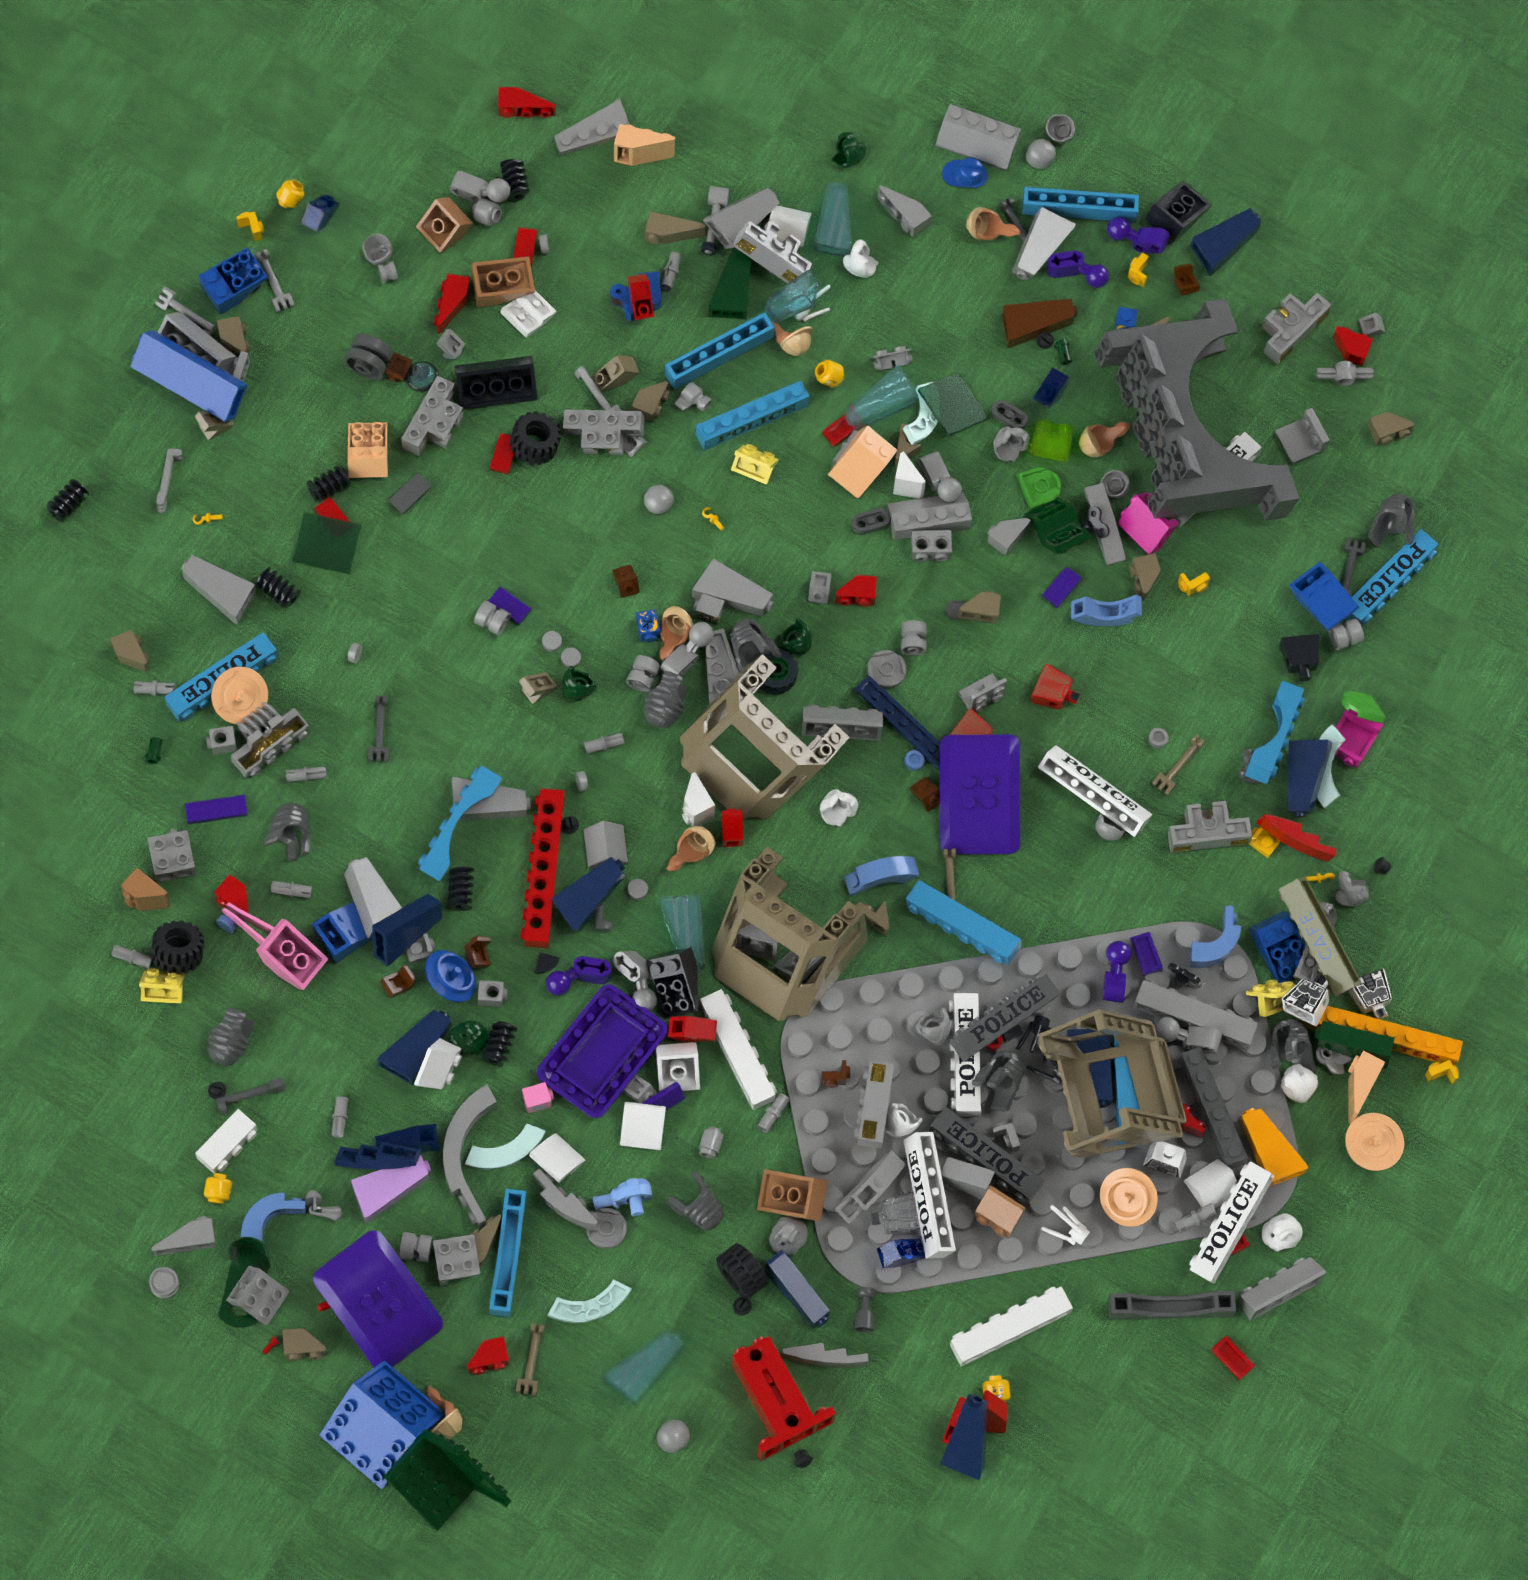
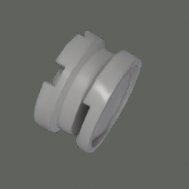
[149,1267,180,1299]

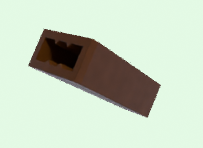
[1002,299,1077,348]

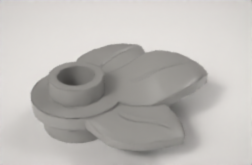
[1315,1047,1353,1075]

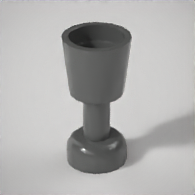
[854,1287,876,1333]

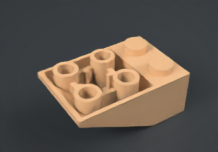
[614,124,675,166]
[348,422,388,478]

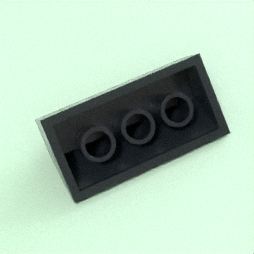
[455,356,538,409]

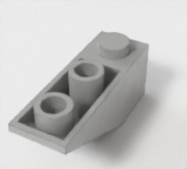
[878,186,932,237]

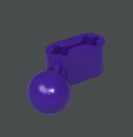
[1107,217,1170,253]
[1047,251,1110,288]
[1103,941,1131,1003]
[546,956,611,996]

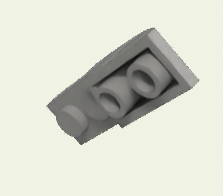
[834,1149,906,1224]
[533,1168,600,1231]

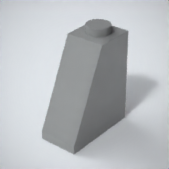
[940,1157,995,1200]

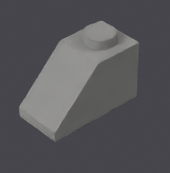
[987,518,1031,556]

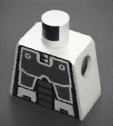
[1348,968,1392,1020]
[1282,977,1329,1026]
[1143,1141,1187,1178]

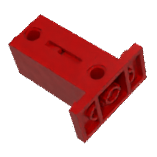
[731,1336,836,1461]

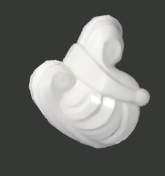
[843,239,878,278]
[820,789,858,827]
[1281,1064,1318,1103]
[885,1103,923,1137]
[1262,1213,1303,1252]

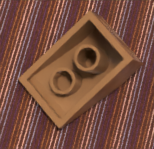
[471,257,535,307]
[757,1169,828,1222]

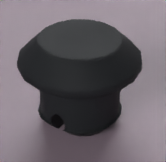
[1037,332,1054,349]
[561,816,579,833]
[1374,857,1391,874]
[208,1082,226,1099]
[733,1297,752,1315]
[795,1449,813,1468]

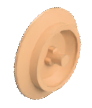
[211,667,268,724]
[1345,1113,1404,1171]
[1100,1168,1158,1227]

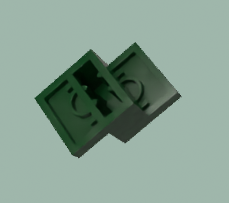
[1025,497,1091,554]

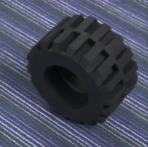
[509,411,562,465]
[152,920,204,974]
[716,1243,768,1299]

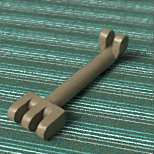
[1151,734,1206,796]
[943,848,962,904]
[515,1323,544,1397]

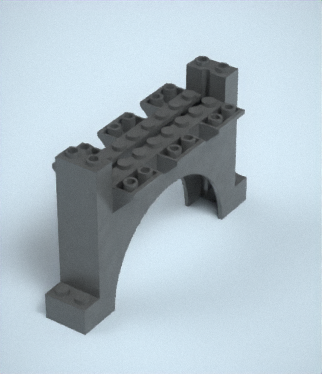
[1094,299,1300,521]

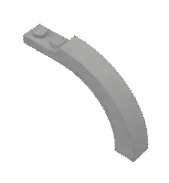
[443,1085,497,1229]

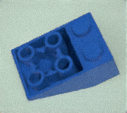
[198,247,268,315]
[1289,562,1359,631]
[312,902,373,963]
[1249,911,1305,983]

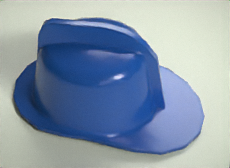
[942,158,988,188]

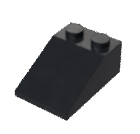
[1145,181,1211,243]

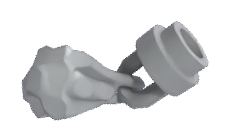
[305,1190,343,1221]

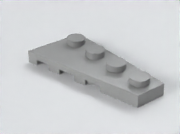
[554,99,629,156]
[705,629,739,705]

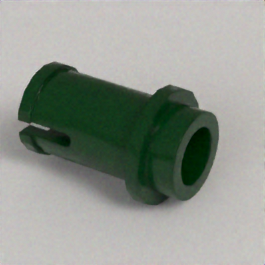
[1055,339,1072,365]
[145,737,163,764]

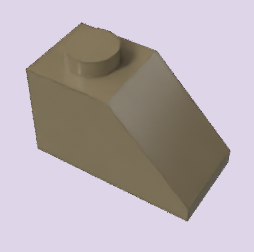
[957,591,1001,624]

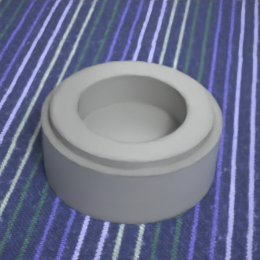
[539,234,550,254]
[542,631,562,652]
[348,643,362,664]
[561,648,581,668]
[1148,728,1169,749]
[575,771,588,792]
[628,879,648,900]

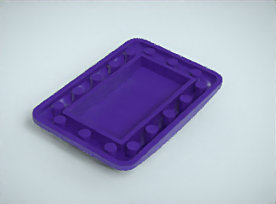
[940,734,1020,855]
[537,984,668,1119]
[313,1230,443,1368]

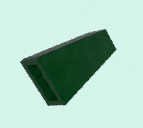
[708,248,751,320]
[1314,1021,1395,1069]

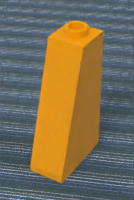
[1239,1108,1308,1187]

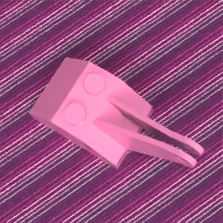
[222,902,328,990]

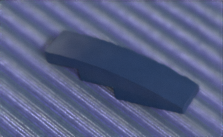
[335,1142,422,1170]

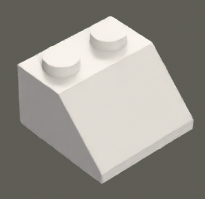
[682,772,715,827]
[414,1038,462,1089]
[656,1042,700,1092]

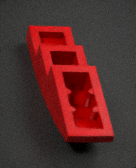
[1257,814,1337,862]

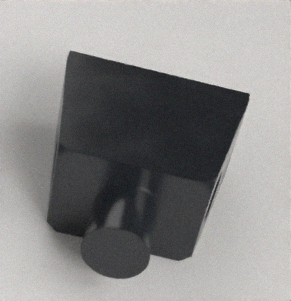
[1279,634,1319,682]

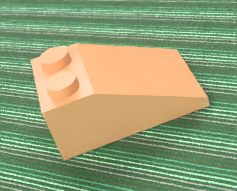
[828,426,897,499]
[1348,1051,1385,1124]

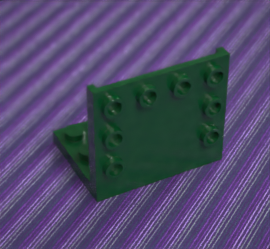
[383,1429,511,1531]

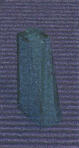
[813,182,852,257]
[846,364,918,430]
[660,895,705,973]
[603,1331,683,1406]

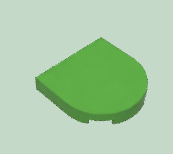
[1016,467,1061,510]
[1341,691,1386,723]

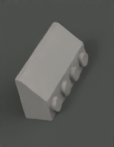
[935,104,1021,171]
[158,311,236,372]
[887,492,972,540]
[801,705,883,741]
[1237,1257,1326,1321]

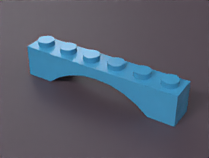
[1245,681,1305,784]
[418,766,503,882]
[489,1189,527,1318]

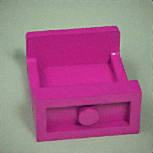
[1117,492,1179,554]
[1334,709,1383,768]

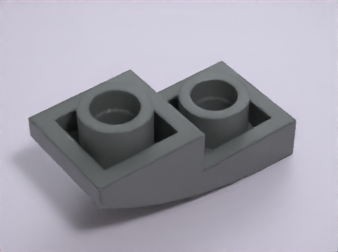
[389,473,432,514]

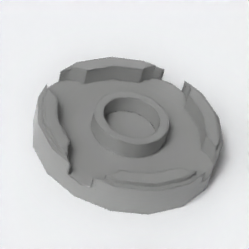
[867,650,906,689]
[586,1208,627,1249]

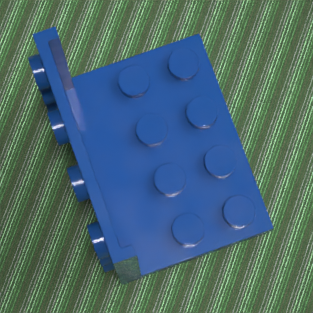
[319,1361,446,1489]

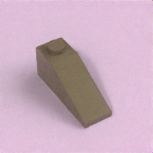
[645,211,706,244]

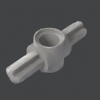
[1316,361,1374,386]

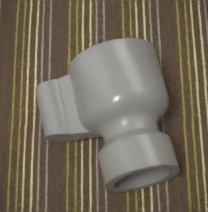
[675,382,712,412]

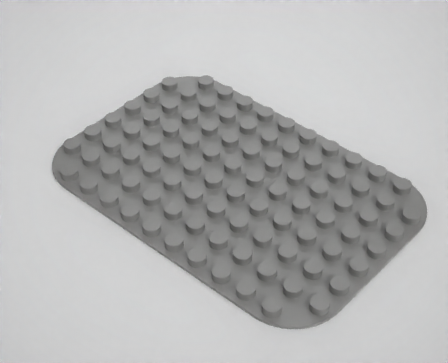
[781,922,1299,1293]

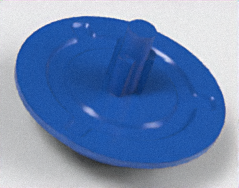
[425,950,476,1002]

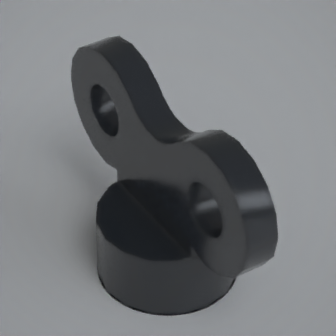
[1081,506,1110,538]
[1168,963,1201,987]

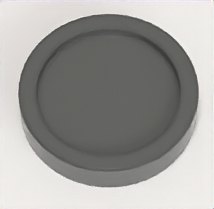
[946,600,964,620]

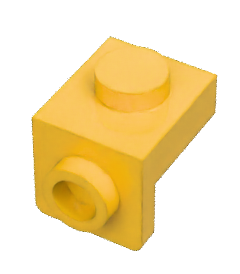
[236,211,264,242]
[1128,252,1149,287]
[1178,572,1210,597]
[1425,1060,1459,1084]

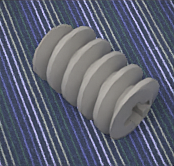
[237,702,278,741]

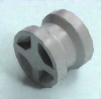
[378,261,398,284]

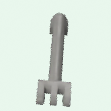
[256,249,295,312]
[155,287,216,335]
[574,366,621,411]
[156,448,183,514]

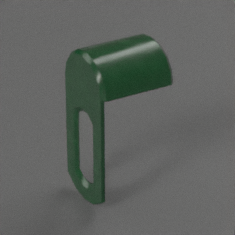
[219,1237,271,1328]

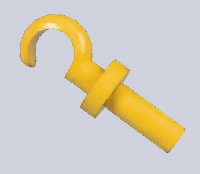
[702,507,724,531]
[193,513,223,525]
[1306,873,1335,883]

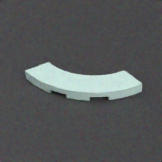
[903,382,940,445]
[1317,724,1346,809]
[465,1123,546,1170]
[548,1279,632,1323]

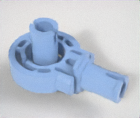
[593,1178,653,1216]

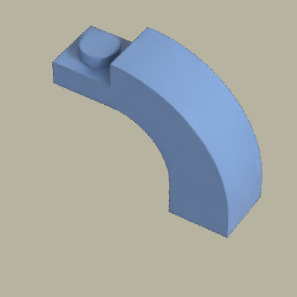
[1071,595,1142,626]
[844,856,919,896]
[1189,906,1241,968]
[241,1193,306,1243]

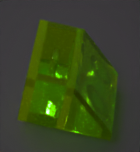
[1029,419,1074,462]

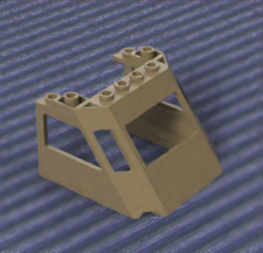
[680,654,850,820]
[711,847,868,1021]
[1038,1009,1187,1158]

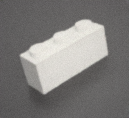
[195,1109,257,1173]

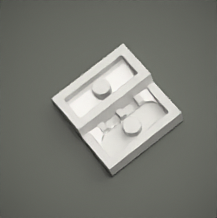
[500,291,557,338]
[620,1102,666,1150]
[529,1133,586,1183]

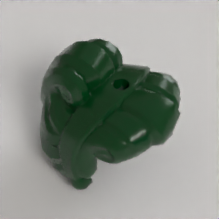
[832,132,866,168]
[778,618,812,654]
[563,666,597,702]
[449,1020,488,1055]

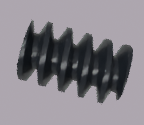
[500,159,530,202]
[306,466,351,502]
[47,479,89,523]
[256,567,301,608]
[447,866,474,911]
[481,1021,518,1067]

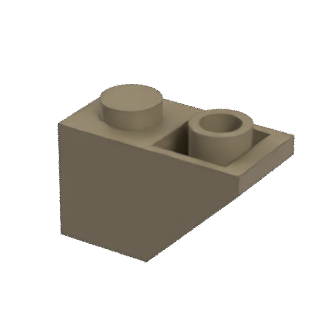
[217,316,250,356]
[592,355,640,393]
[631,381,670,423]
[1367,412,1415,446]
[1129,553,1161,601]
[110,629,150,672]
[282,1328,327,1361]

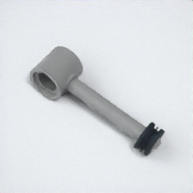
[701,186,730,255]

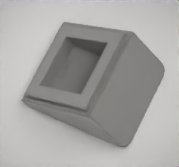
[1359,313,1386,337]
[623,436,647,457]

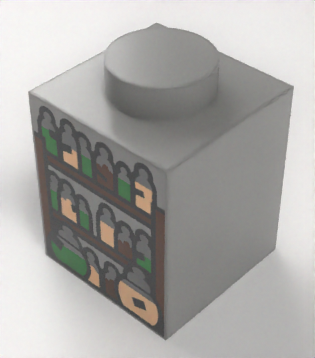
[693,593,725,625]

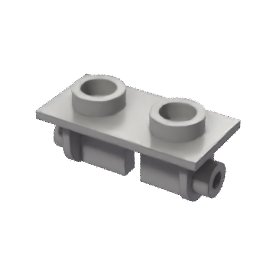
[871,346,913,371]

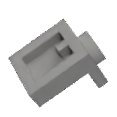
[436,329,465,359]
[808,571,832,604]
[406,933,436,964]
[623,1075,657,1104]
[992,1122,1020,1153]

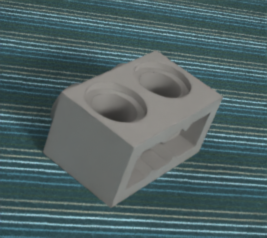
[911,530,952,562]

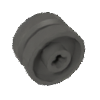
[344,333,394,380]

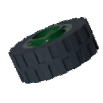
[760,649,798,695]

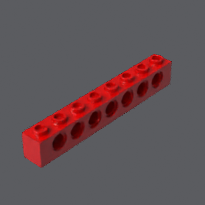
[521,788,565,948]

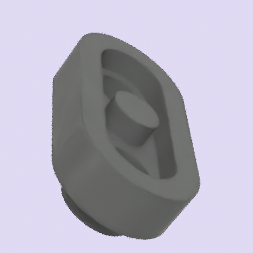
[992,400,1028,429]
[852,508,890,534]

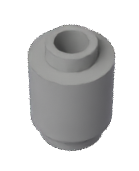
[699,1127,724,1159]

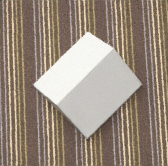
[769,206,812,248]
[893,451,926,499]
[1184,1159,1237,1210]

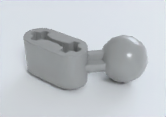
[449,171,510,203]
[918,451,962,502]
[660,622,714,677]
[613,951,657,1011]
[1155,1017,1223,1054]

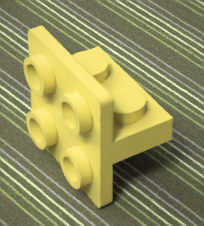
[731,444,779,484]
[139,968,185,1003]
[1246,980,1296,1017]

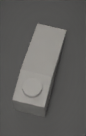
[152,1216,216,1256]

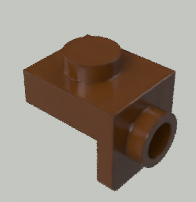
[1174,263,1200,296]
[385,352,413,383]
[612,564,640,598]
[909,777,940,812]
[464,935,492,968]
[380,965,416,998]
[821,1060,850,1088]

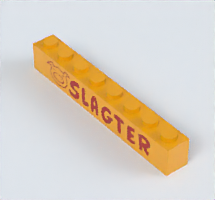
[1298,1006,1463,1065]

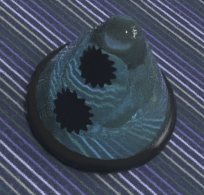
[406,361,438,392]

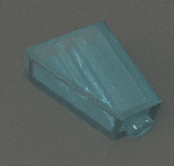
[765,270,820,323]

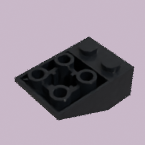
[646,947,698,1018]

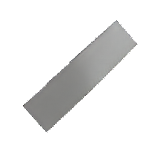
[1084,483,1126,566]
[782,1343,869,1368]

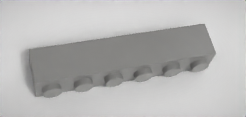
[1133,980,1258,1051]

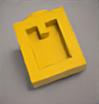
[1249,827,1281,858]

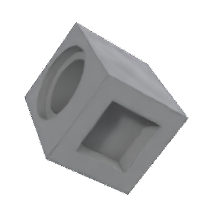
[206,726,237,755]
[478,980,508,1007]

